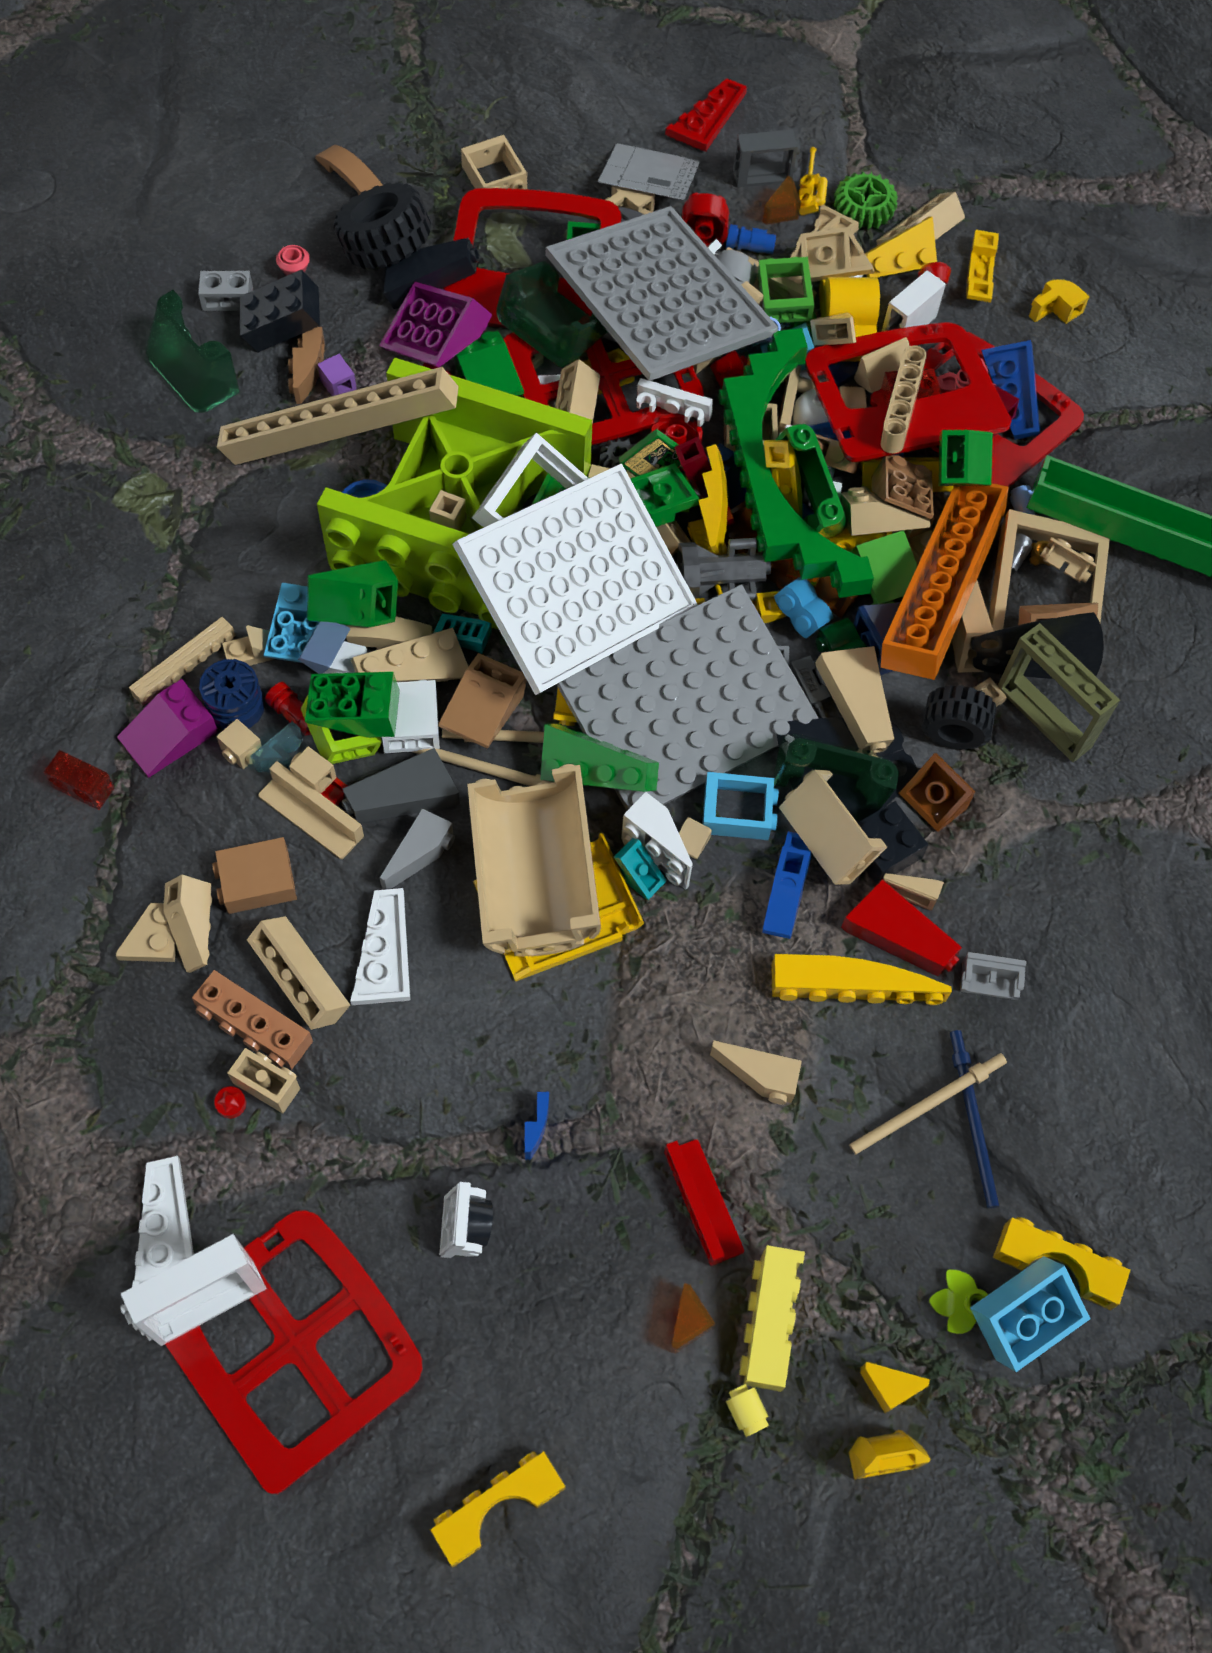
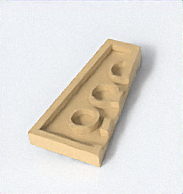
[351,628,468,682]

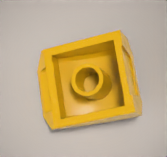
[849,1430,930,1480]

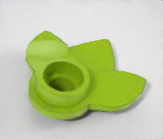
[929,1269,988,1334]

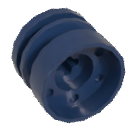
[199,659,264,730]

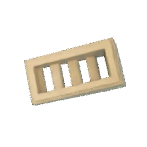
[883,873,944,910]

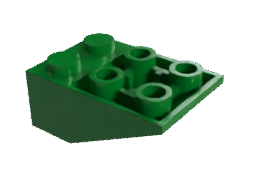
[307,560,398,627]
[305,672,400,738]

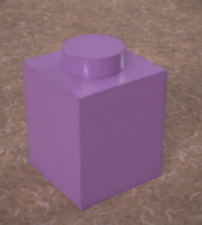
[317,354,357,396]

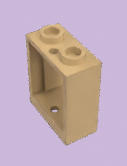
[461,135,527,189]

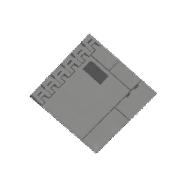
[598,143,700,200]

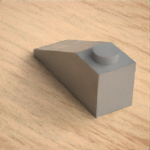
[380,809,455,890]

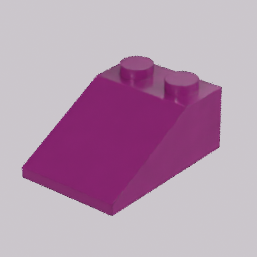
[117,679,218,778]

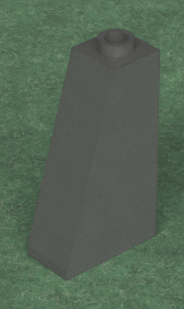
[341,748,460,823]

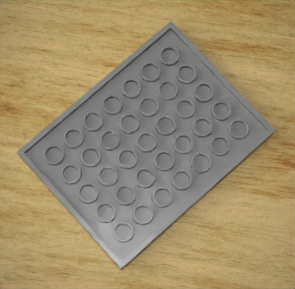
[545,206,778,381]
[556,584,819,811]

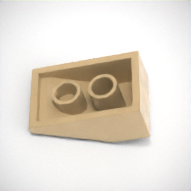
[841,487,930,536]

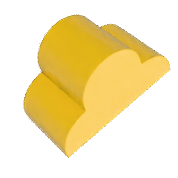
[819,277,880,361]

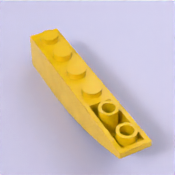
[771,954,952,1005]

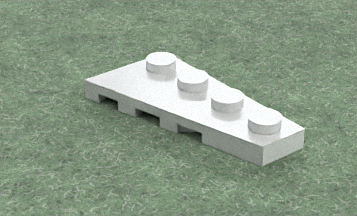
[350,888,410,1006]
[132,1156,194,1287]

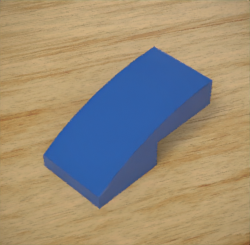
[525,1092,549,1160]

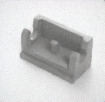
[960,952,1026,1000]

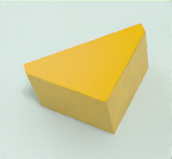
[860,1362,930,1413]

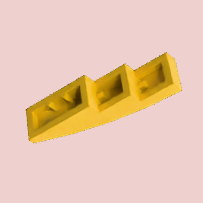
[698,444,728,555]

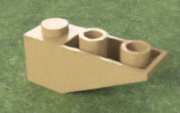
[163,875,212,973]

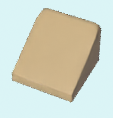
[679,817,712,860]

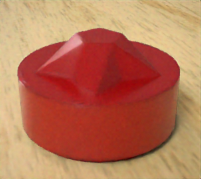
[214,1086,246,1119]

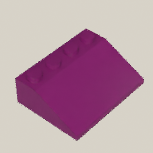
[379,282,492,368]

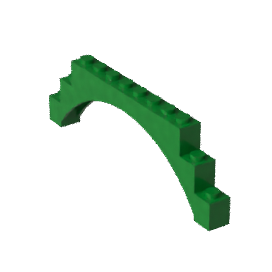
[719,328,874,598]

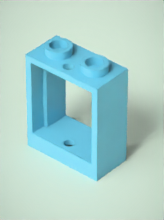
[702,772,779,840]

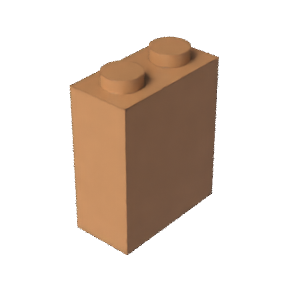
[212,837,297,914]

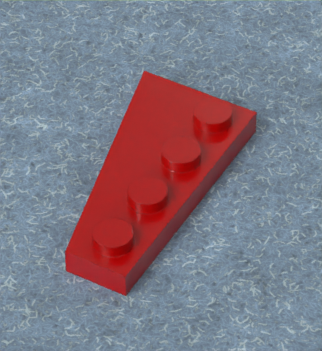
[665,78,747,152]

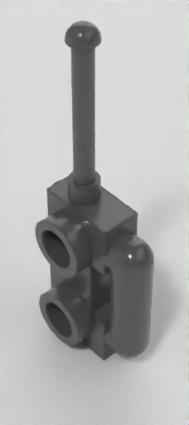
[789,656,831,718]

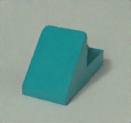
[614,838,667,900]

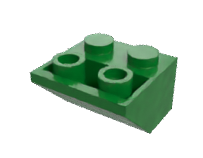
[938,430,993,486]

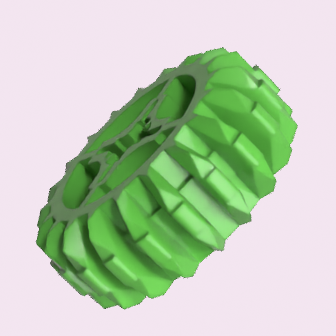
[834,171,897,230]

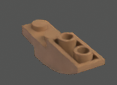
[288,327,325,404]

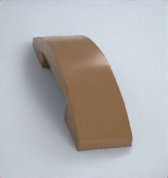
[316,145,382,195]

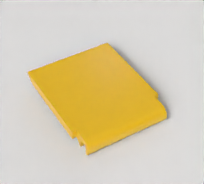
[473,833,644,982]

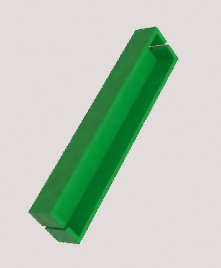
[1026,455,1212,578]

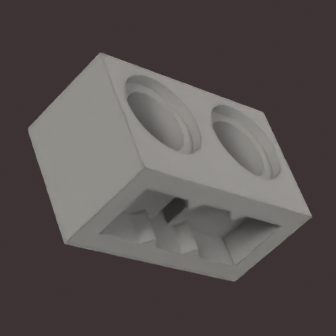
[198,271,253,311]

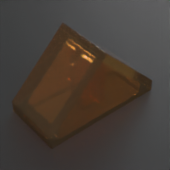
[762,176,801,225]
[670,1283,716,1354]

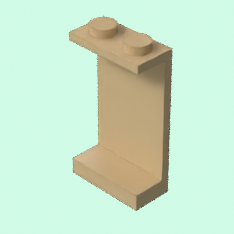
[779,770,887,885]

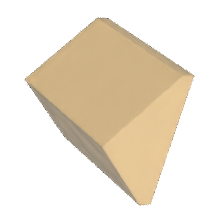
[854,337,909,393]

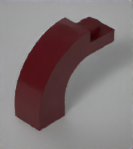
[674,436,736,528]

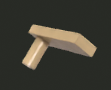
[778,366,821,436]

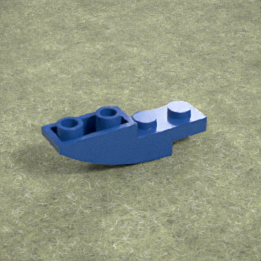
[762,831,812,939]

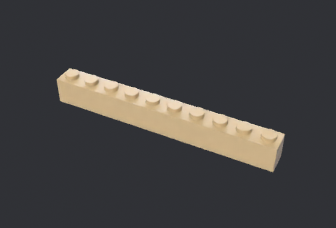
[217,367,459,465]

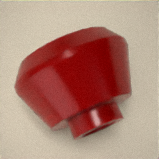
[918,262,951,286]

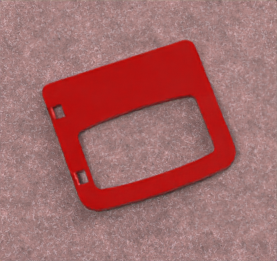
[444,188,622,335]
[805,322,1011,462]
[870,332,1084,487]

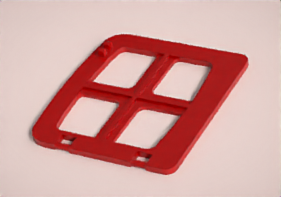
[504,310,704,445]
[165,1210,423,1495]

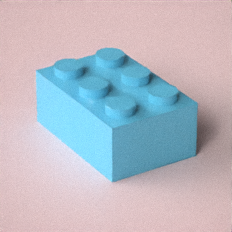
[970,1256,1090,1372]

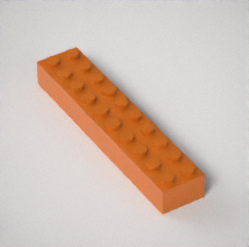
[881,483,1009,680]

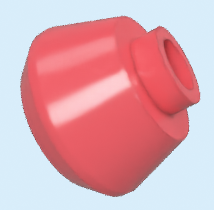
[276,245,309,275]

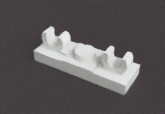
[637,378,713,427]

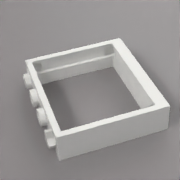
[472,433,589,528]
[120,1234,266,1346]

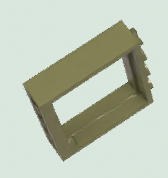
[998,623,1120,762]

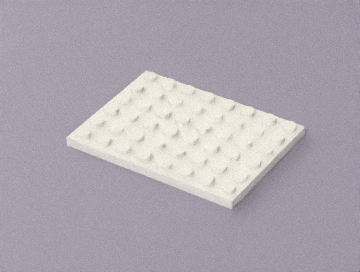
[452,464,698,695]

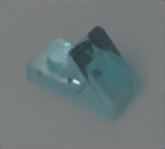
[251,721,303,772]

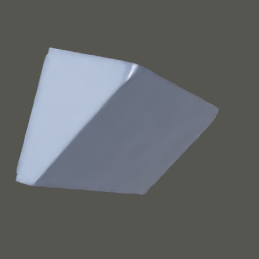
[298,621,350,674]

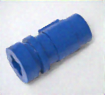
[725,224,776,254]

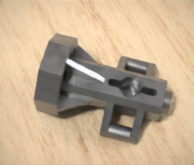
[677,538,771,601]

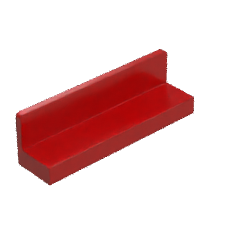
[664,1139,744,1266]

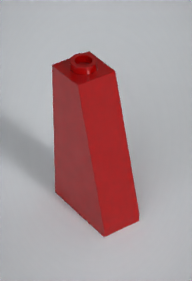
[841,879,962,977]

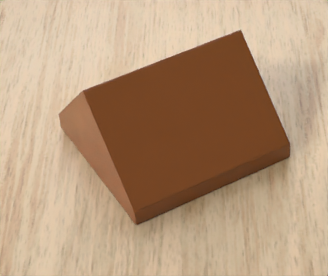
[899,753,975,832]

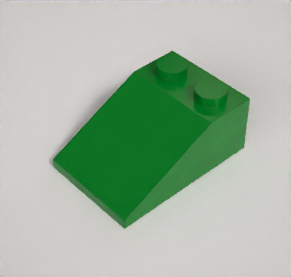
[454,330,524,396]

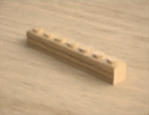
[129,617,236,706]

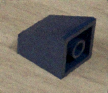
[854,602,901,676]

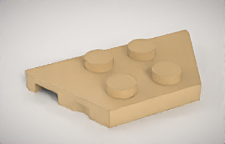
[786,227,874,284]

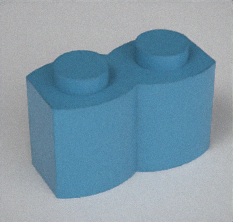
[774,577,833,638]

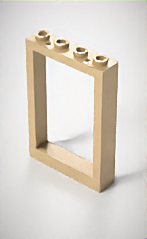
[989,509,1110,655]

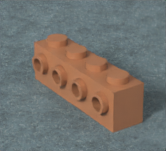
[192,970,313,1070]

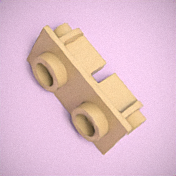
[1040,537,1097,583]

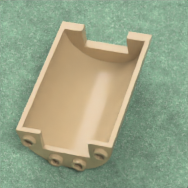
[467,764,601,956]

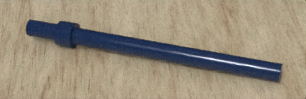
[950,1030,999,1208]

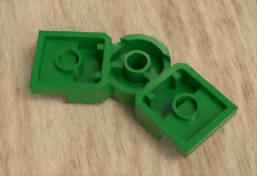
[532,463,699,527]

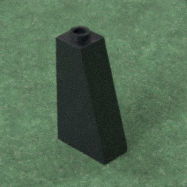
[384,238,480,309]

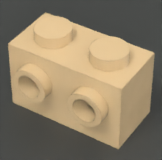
[228,1048,300,1114]

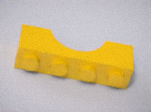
[993,1217,1130,1310]
[430,1451,565,1567]

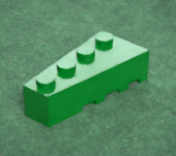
[540,724,659,792]

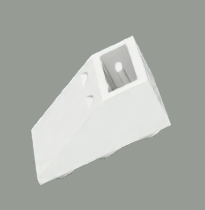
[621,792,693,890]

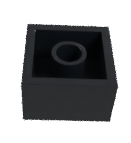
[858,801,929,885]

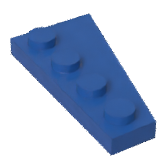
[981,340,1040,440]

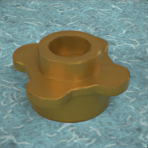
[1029,541,1051,566]

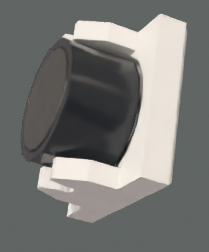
[439,1182,493,1258]

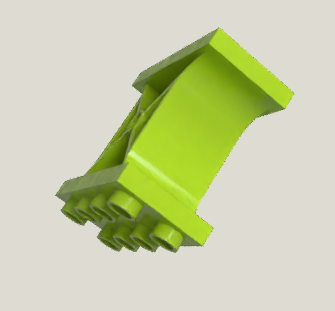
[317,357,592,629]

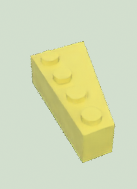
[739,1245,805,1392]

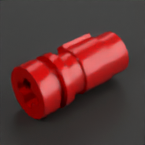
[265,682,311,736]

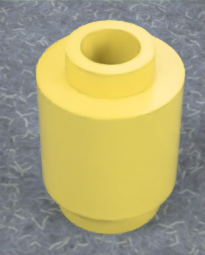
[726,1384,769,1437]

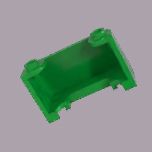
[775,424,847,539]

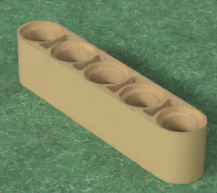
[881,346,926,453]

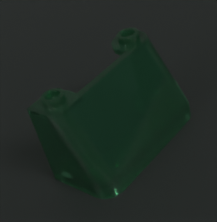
[496,261,608,367]
[146,290,240,413]
[773,733,898,811]

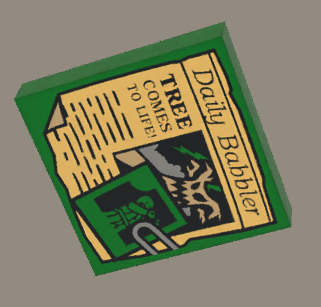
[619,429,682,476]

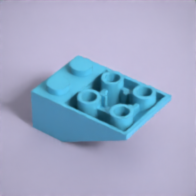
[264,583,319,663]

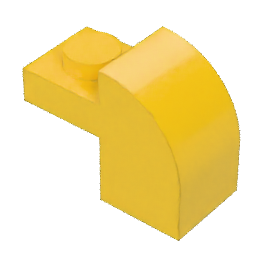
[1029,279,1090,324]

